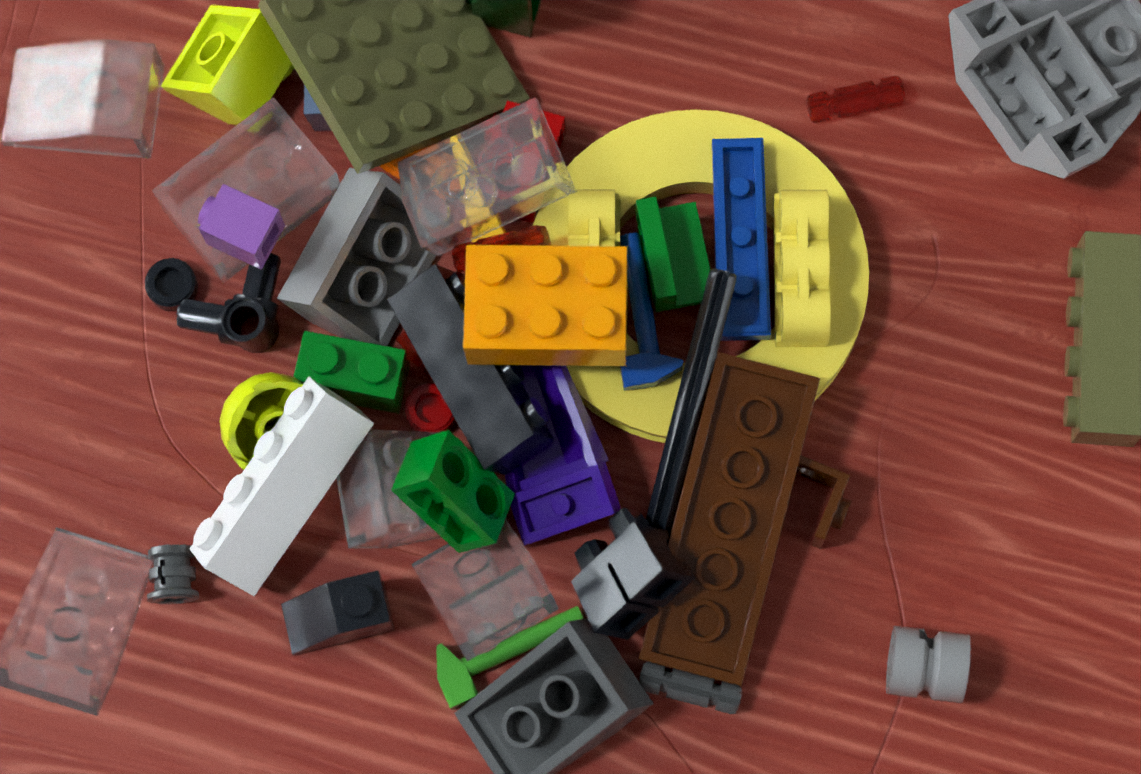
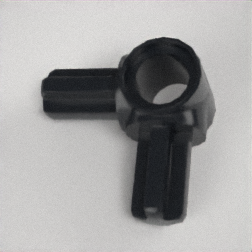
[176,253,281,353]

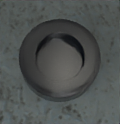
[145,258,198,312]

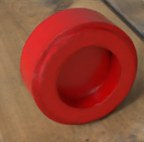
[405,383,456,437]

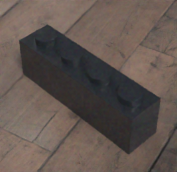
[387,264,555,475]

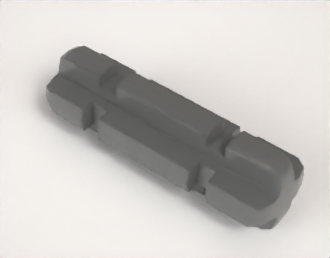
[639,662,742,714]

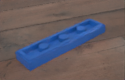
[712,138,771,341]

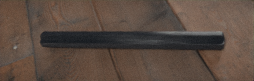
[646,268,737,545]

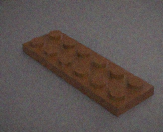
[639,352,820,686]

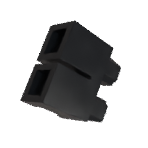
[571,508,695,640]

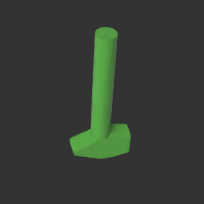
[436,606,584,710]

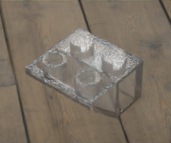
[336,430,442,549]

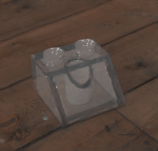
[411,519,559,661]

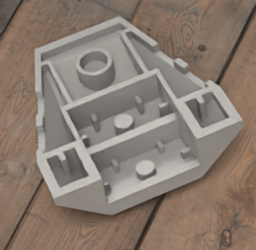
[948,0,1141,179]

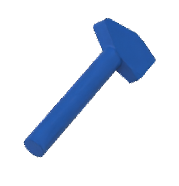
[620,233,683,391]

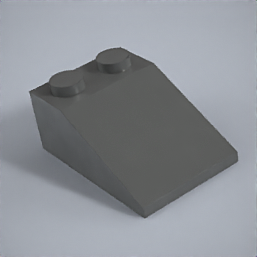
[454,618,654,774]

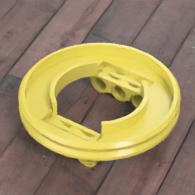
[528,110,869,443]

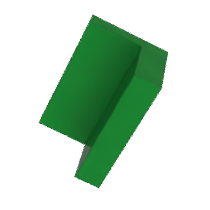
[635,196,710,313]

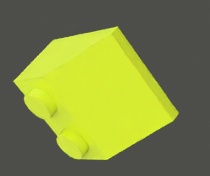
[160,5,294,128]

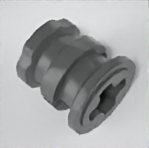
[147,544,199,604]

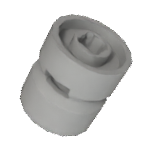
[886,626,971,704]

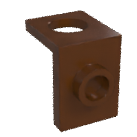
[796,456,851,549]

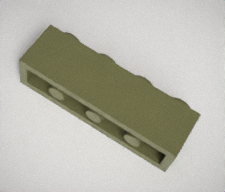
[1063,231,1141,447]

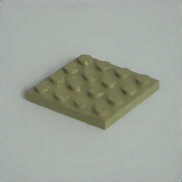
[258,0,530,174]

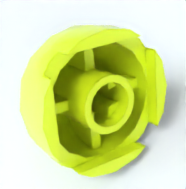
[219,372,303,469]

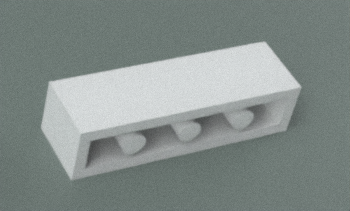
[190,377,374,596]

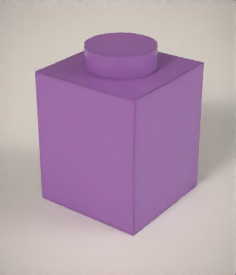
[198,184,285,270]

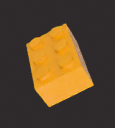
[463,245,628,366]

